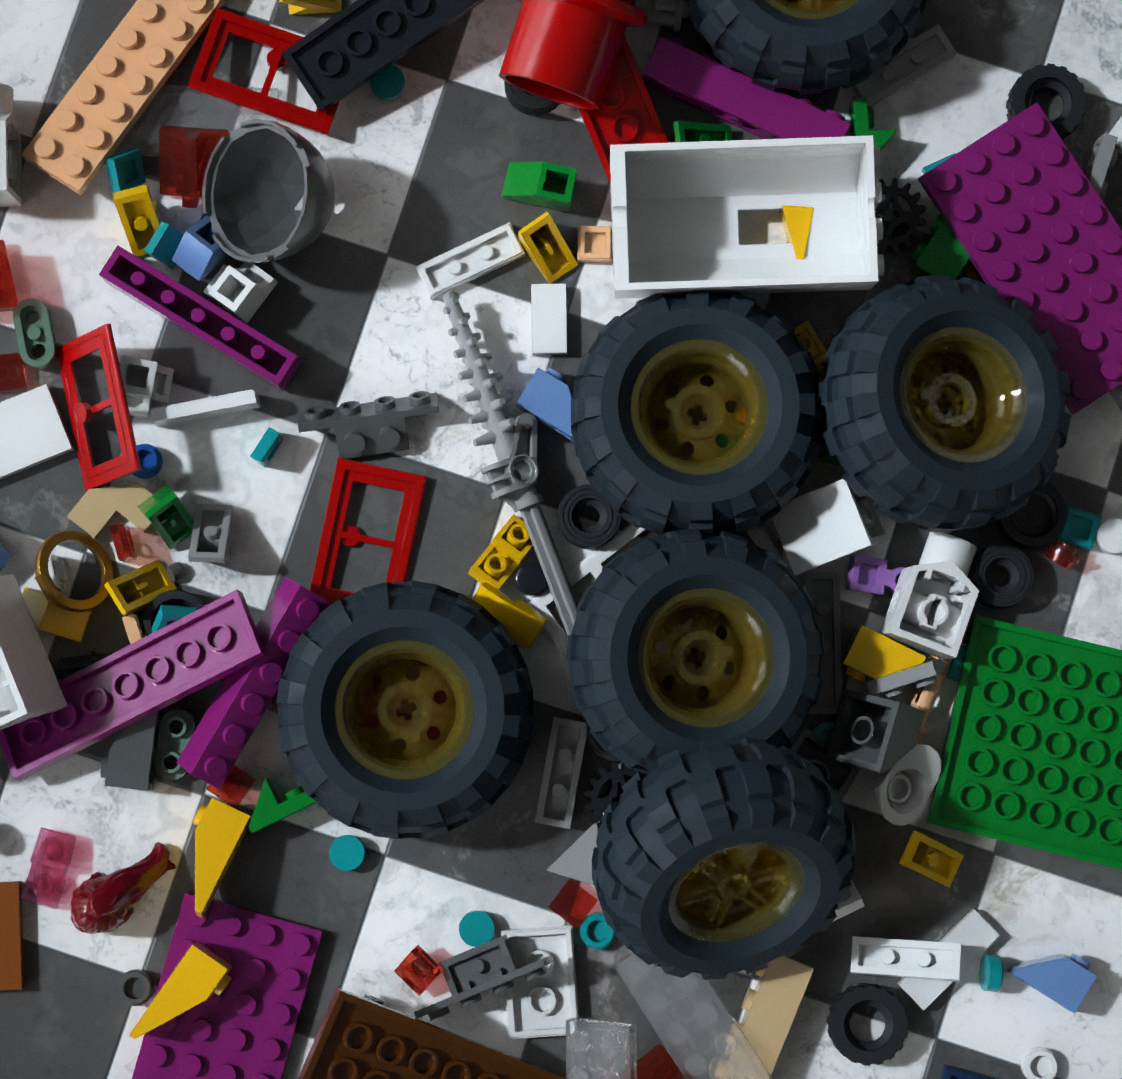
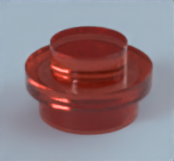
[1045,539,1080,570]

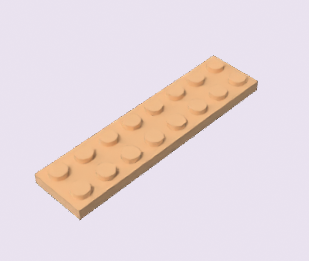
[22,0,226,195]

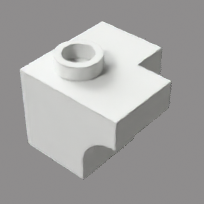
[203,262,278,324]
[112,355,174,418]

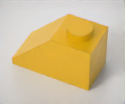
[842,625,926,683]

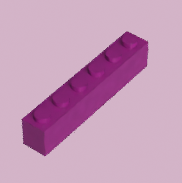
[642,36,850,139]
[99,245,302,392]
[176,577,329,789]

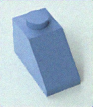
[172,216,228,281]
[516,367,573,442]
[1007,953,1097,1013]

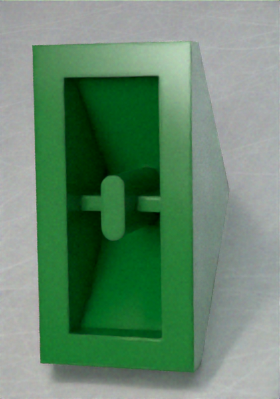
[137,485,194,550]

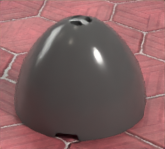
[202,119,335,263]

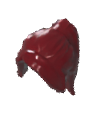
[70,842,176,934]

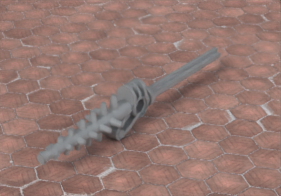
[442,291,578,636]

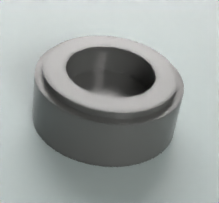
[117,969,155,1006]

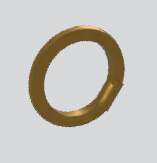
[34,530,113,612]

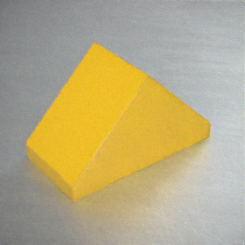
[518,212,578,284]
[104,559,177,616]
[22,587,93,643]

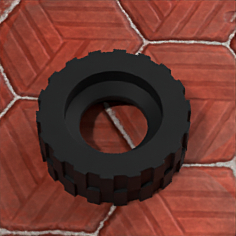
[1006,63,1087,140]
[826,983,909,1066]

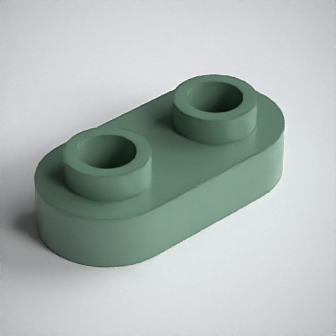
[13,298,57,369]
[154,709,197,780]

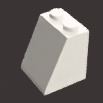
[769,479,890,575]

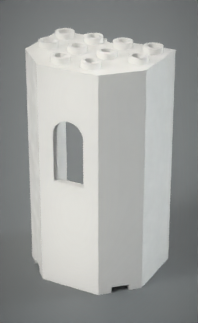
[610,135,884,299]

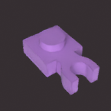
[845,554,907,595]

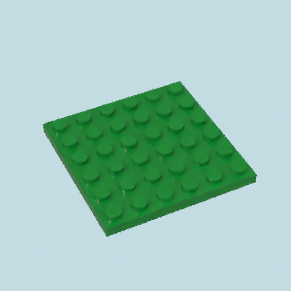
[926,615,1122,870]

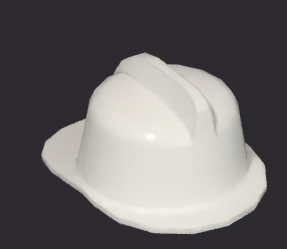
[874,744,941,826]

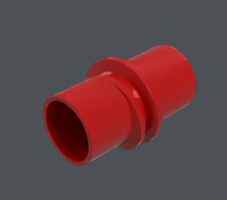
[499,0,648,110]

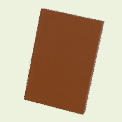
[0,881,25,991]

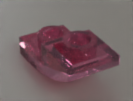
[21,827,76,910]

